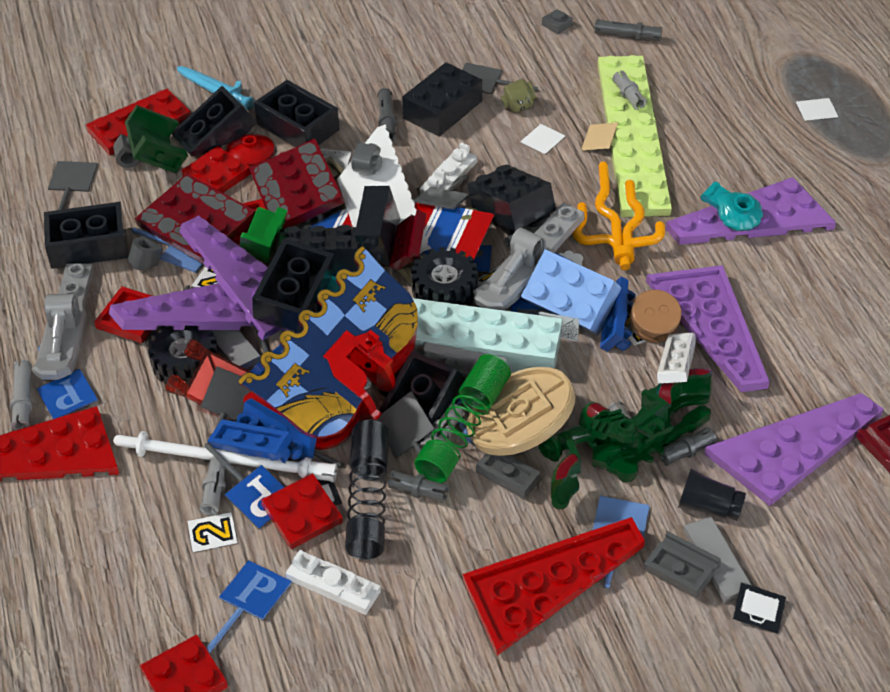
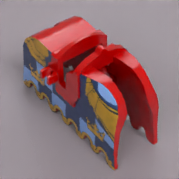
[239,247,418,450]

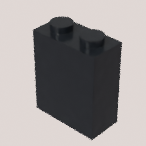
[354,186,400,267]

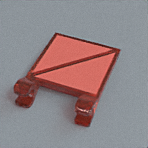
[165,340,250,421]

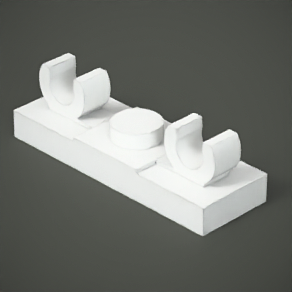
[420,143,478,195]
[285,550,381,615]

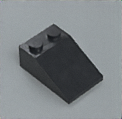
[172,85,258,157]
[379,351,466,444]

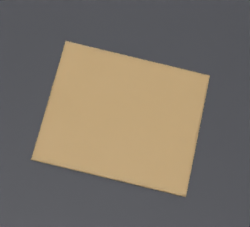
[581,122,618,150]

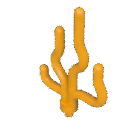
[572,161,666,271]

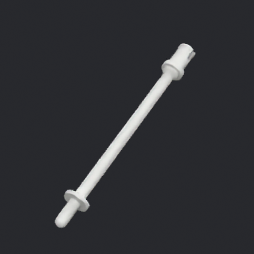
[113,431,338,483]

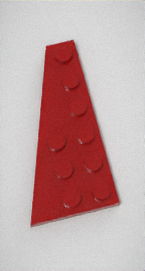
[0,406,120,481]
[463,517,645,656]

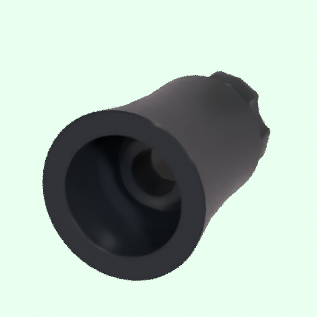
[678,469,746,521]

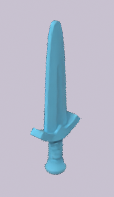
[177,66,255,110]

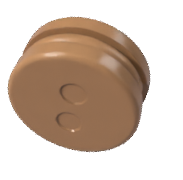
[629,290,682,343]

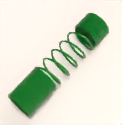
[414,354,511,483]

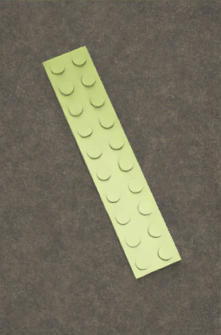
[598,55,672,217]

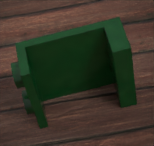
[125,105,188,174]

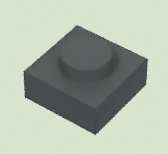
[542,9,573,34]

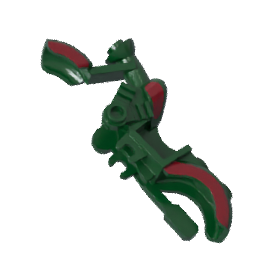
[538,368,712,509]

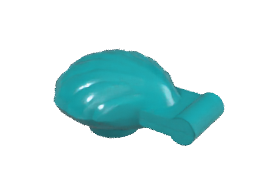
[700,182,763,231]

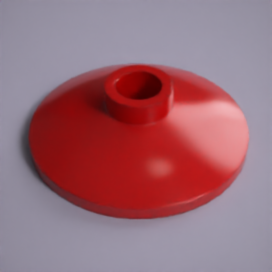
[227,133,275,166]

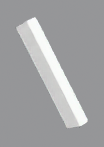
[657,333,696,383]

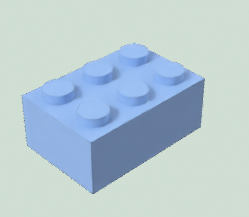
[521,249,622,335]

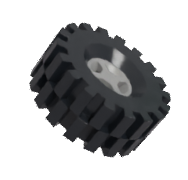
[411,247,478,305]
[148,326,220,388]

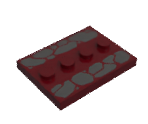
[249,139,345,229]
[134,174,256,264]

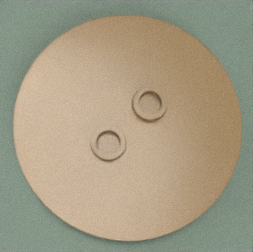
[467,367,575,456]

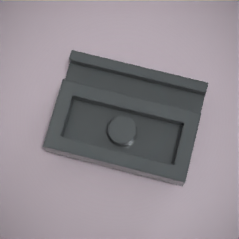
[644,531,721,598]

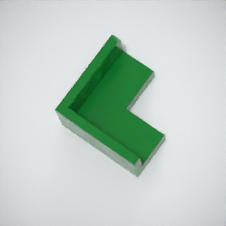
[240,207,287,263]

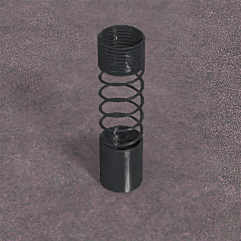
[345,420,389,560]

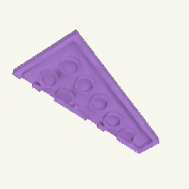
[666,177,836,245]
[179,216,283,341]
[646,265,769,392]
[109,283,289,330]
[704,393,884,506]

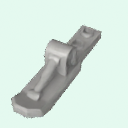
[473,202,585,311]
[32,263,94,380]

